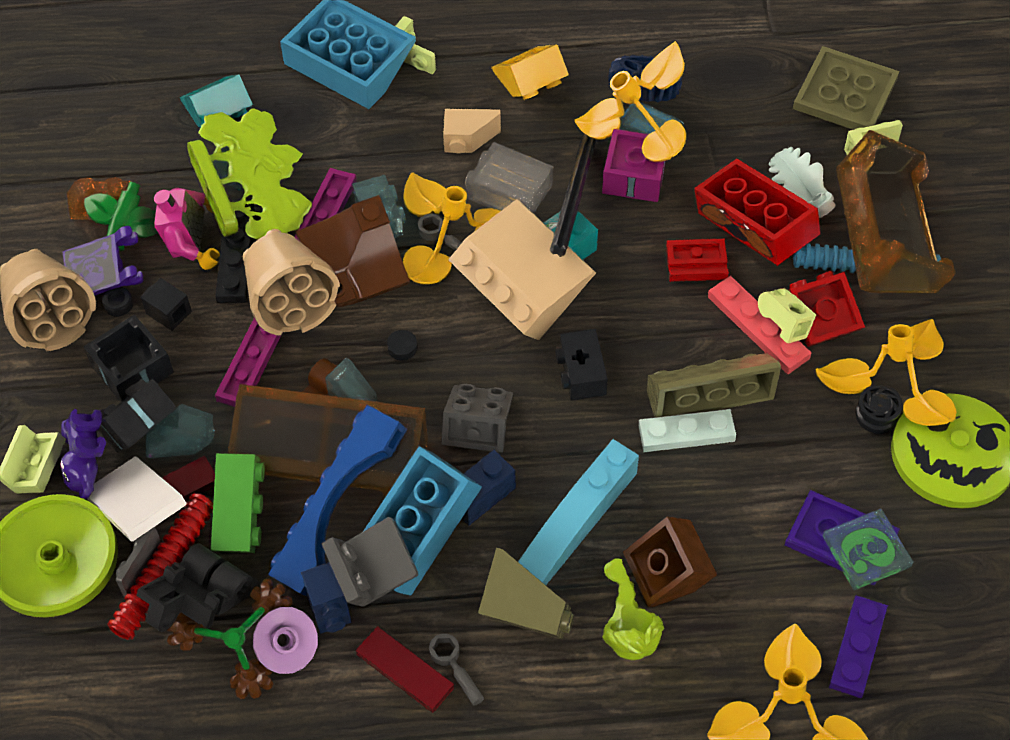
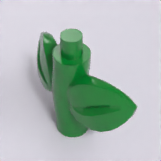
[84,182,158,252]

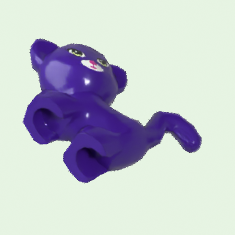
[61,409,106,500]

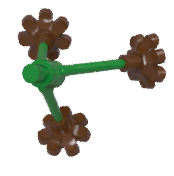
[167,579,293,699]

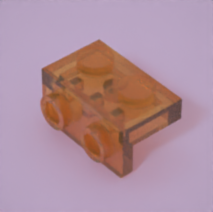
[67,178,131,220]

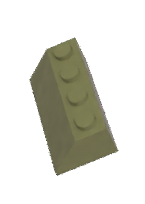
[647,353,781,418]

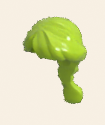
[602,558,664,660]

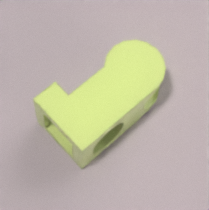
[758,288,816,343]

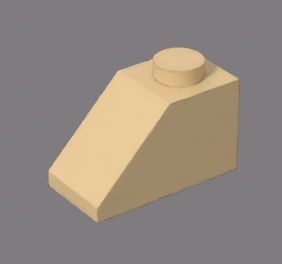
[443,109,501,153]

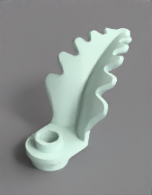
[769,147,836,218]

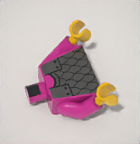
[154,188,220,270]

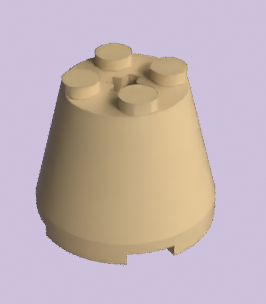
[242,229,340,336]
[0,249,96,351]

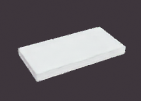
[88,456,187,542]

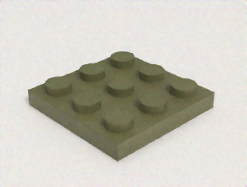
[793,46,900,130]

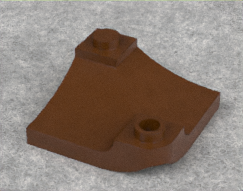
[296,195,410,307]

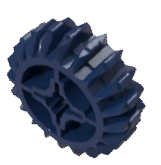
[608,54,682,102]

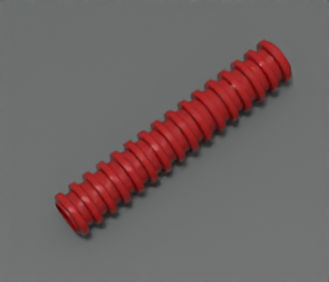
[107,493,213,640]

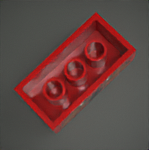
[694,158,820,266]

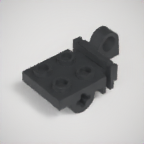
[136,543,260,632]

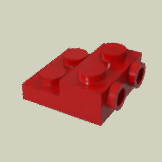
[788,271,865,347]

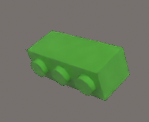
[211,453,265,553]

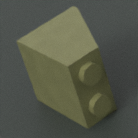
[478,548,574,639]

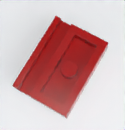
[666,239,729,282]

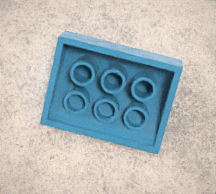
[280,0,416,109]

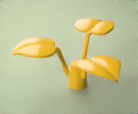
[575,41,686,162]
[403,172,500,284]
[816,319,956,426]
[707,624,869,740]

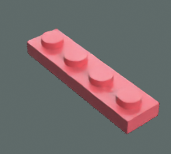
[708,275,812,374]

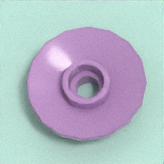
[253,607,318,674]

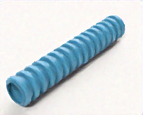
[793,243,942,281]

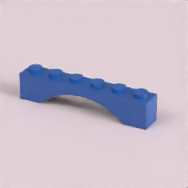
[268,405,407,596]

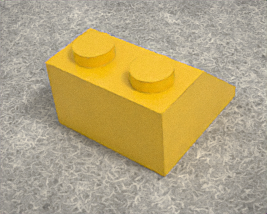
[492,44,569,99]

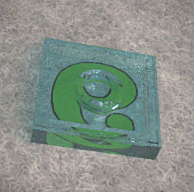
[823,509,914,590]

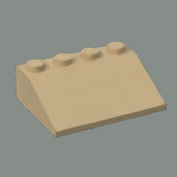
[448,199,596,340]

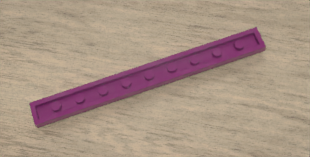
[215,168,357,410]

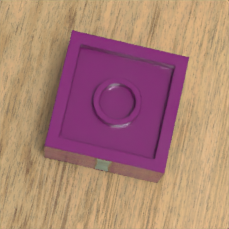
[602,129,667,202]

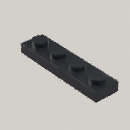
[215,204,255,303]

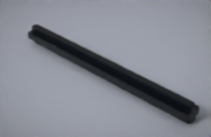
[550,135,596,257]

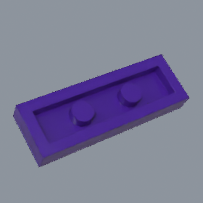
[829,595,888,698]

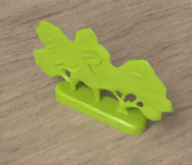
[187,108,312,240]

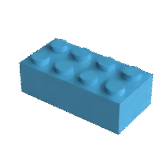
[364,446,482,596]

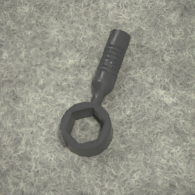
[418,214,462,251]
[429,633,484,706]

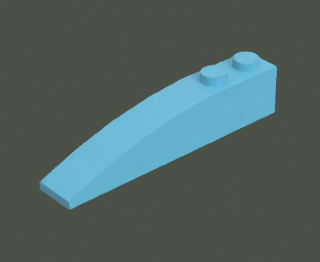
[518,439,639,585]

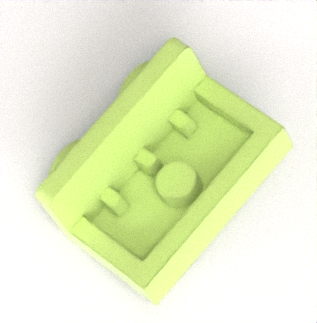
[0,425,66,494]

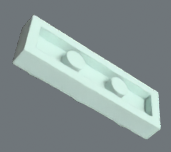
[638,409,736,452]

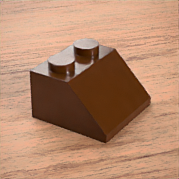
[623,516,717,607]

